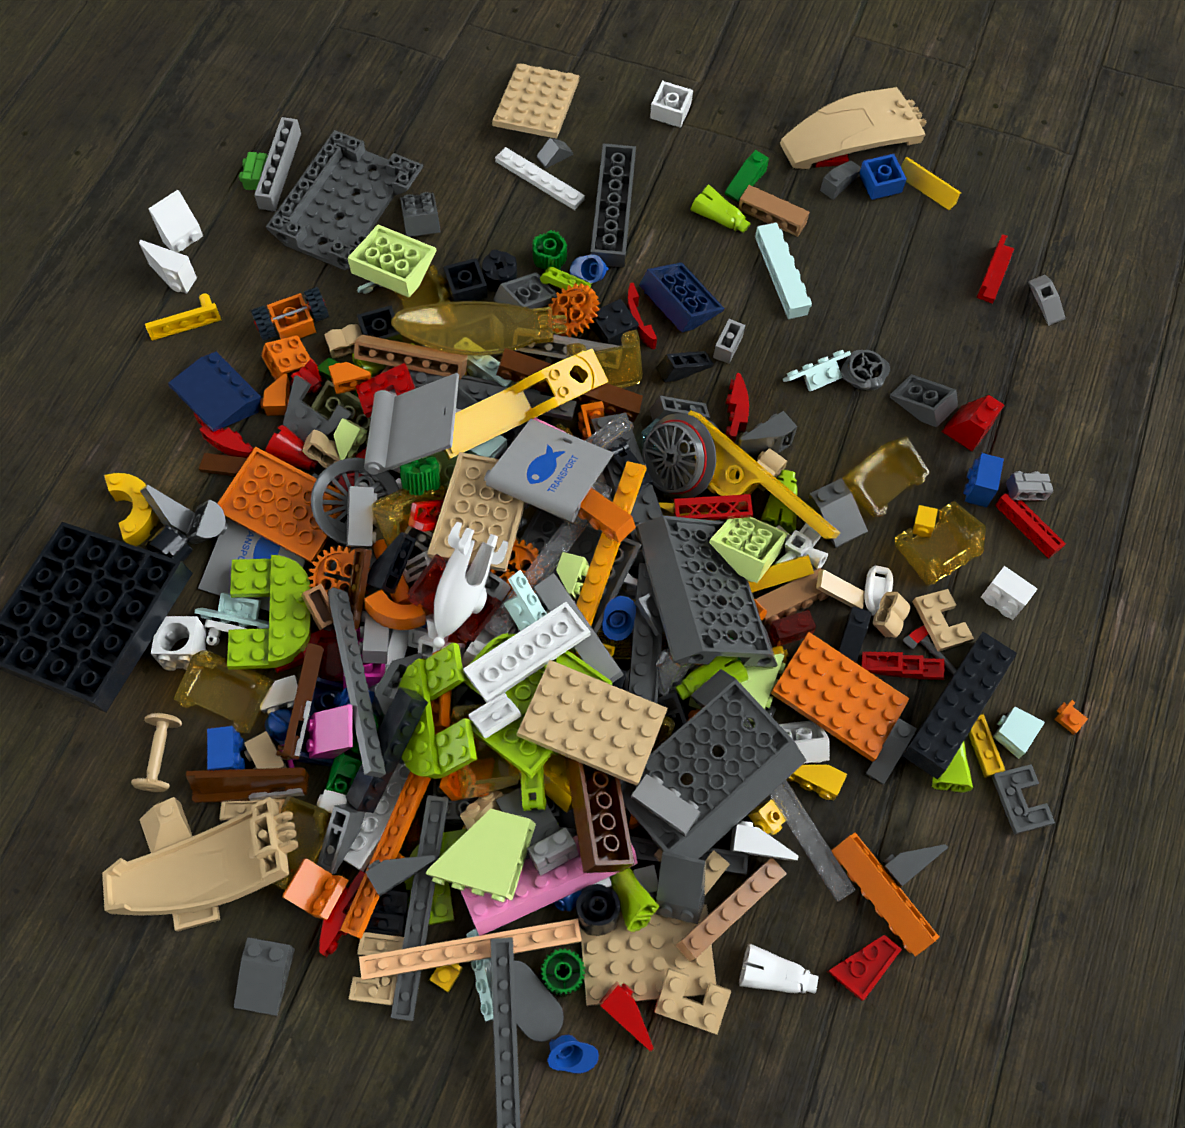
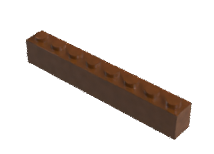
[496,348,643,423]

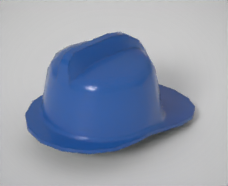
[570,255,609,283]
[602,596,636,641]
[265,708,292,745]
[548,1034,599,1073]

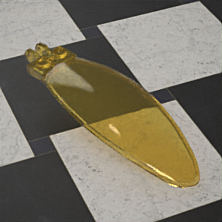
[391,301,568,356]

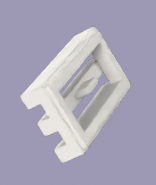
[403,550,438,583]

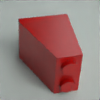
[942,395,1004,451]

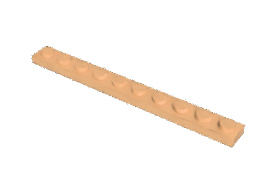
[359,919,582,981]

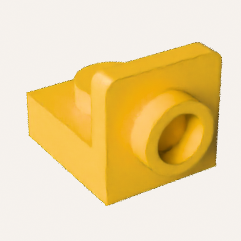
[429,963,463,992]

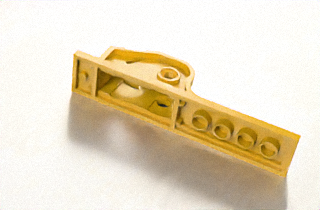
[444,349,609,460]
[688,410,841,539]

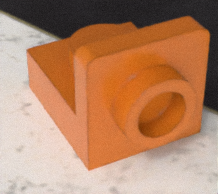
[1055,700,1088,735]

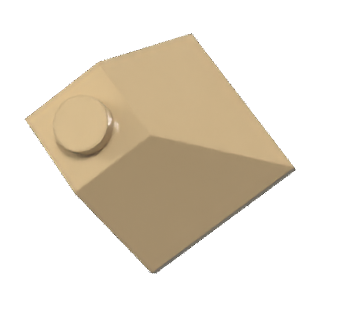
[139,797,193,853]

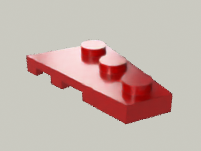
[827,935,902,1001]

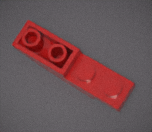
[726,373,749,443]
[194,412,253,458]
[319,870,365,958]

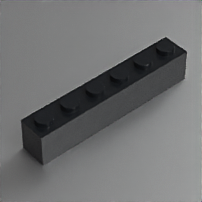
[345,687,428,813]

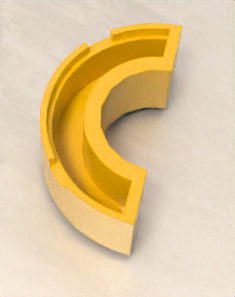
[104,473,158,546]

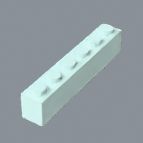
[755,222,812,319]

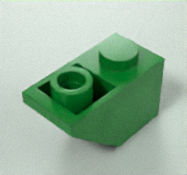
[326,749,362,795]

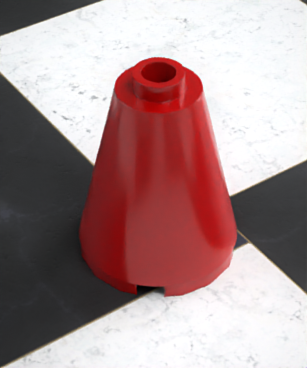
[265,425,319,471]

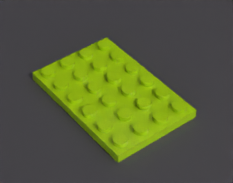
[471,651,612,779]

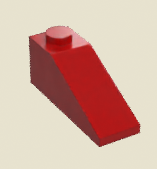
[599,981,654,1052]

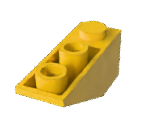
[786,765,847,801]

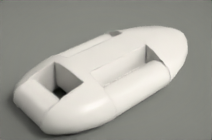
[864,565,893,616]

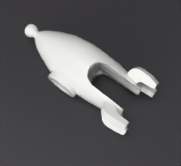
[433,522,508,648]

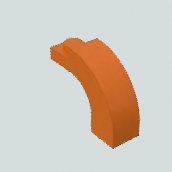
[364,589,435,630]

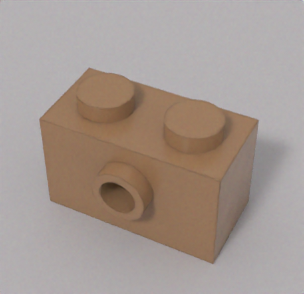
[301,584,334,631]

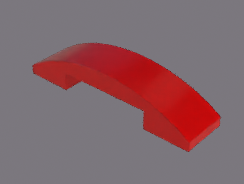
[627,283,657,349]

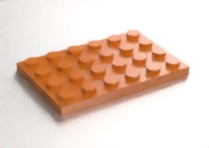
[217,447,345,564]
[770,632,909,762]

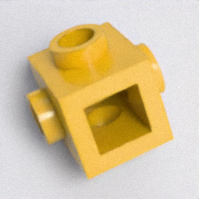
[748,799,787,835]

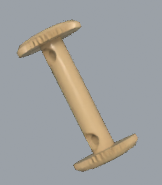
[131,713,182,792]

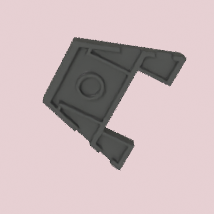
[283,375,354,443]

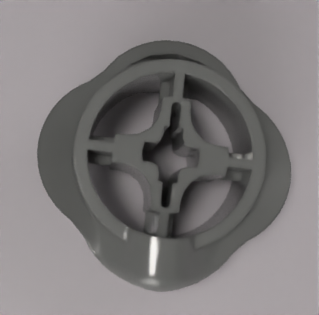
[841,350,890,391]

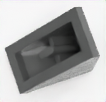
[537,137,573,169]

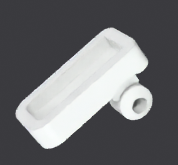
[204,619,247,646]

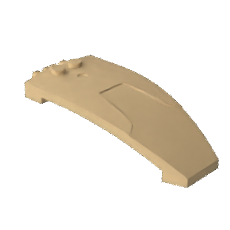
[780,87,927,169]
[102,797,298,915]

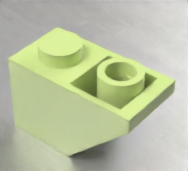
[333,418,367,460]
[556,552,590,600]

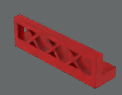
[976,234,1014,304]
[995,493,1066,559]
[673,494,753,520]
[408,500,444,532]

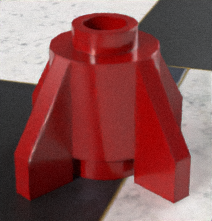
[289,359,322,393]

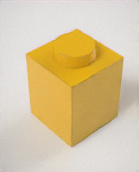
[912,505,938,538]

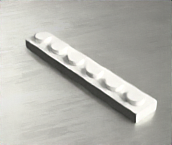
[495,147,585,210]

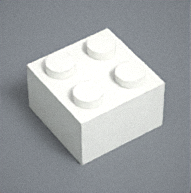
[650,81,693,128]
[981,566,1037,620]

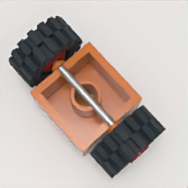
[251,287,329,341]

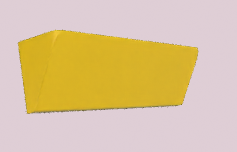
[900,157,961,210]

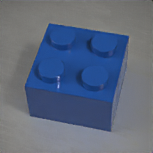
[859,154,907,200]
[963,453,1004,508]
[207,726,246,770]

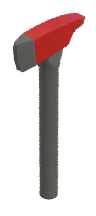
[903,625,957,676]

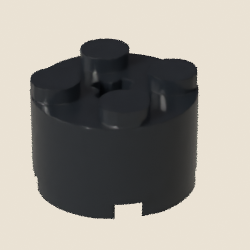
[482,250,517,292]
[145,524,193,563]
[576,884,620,936]

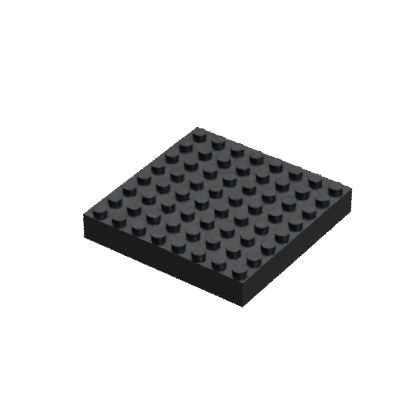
[0,522,193,712]

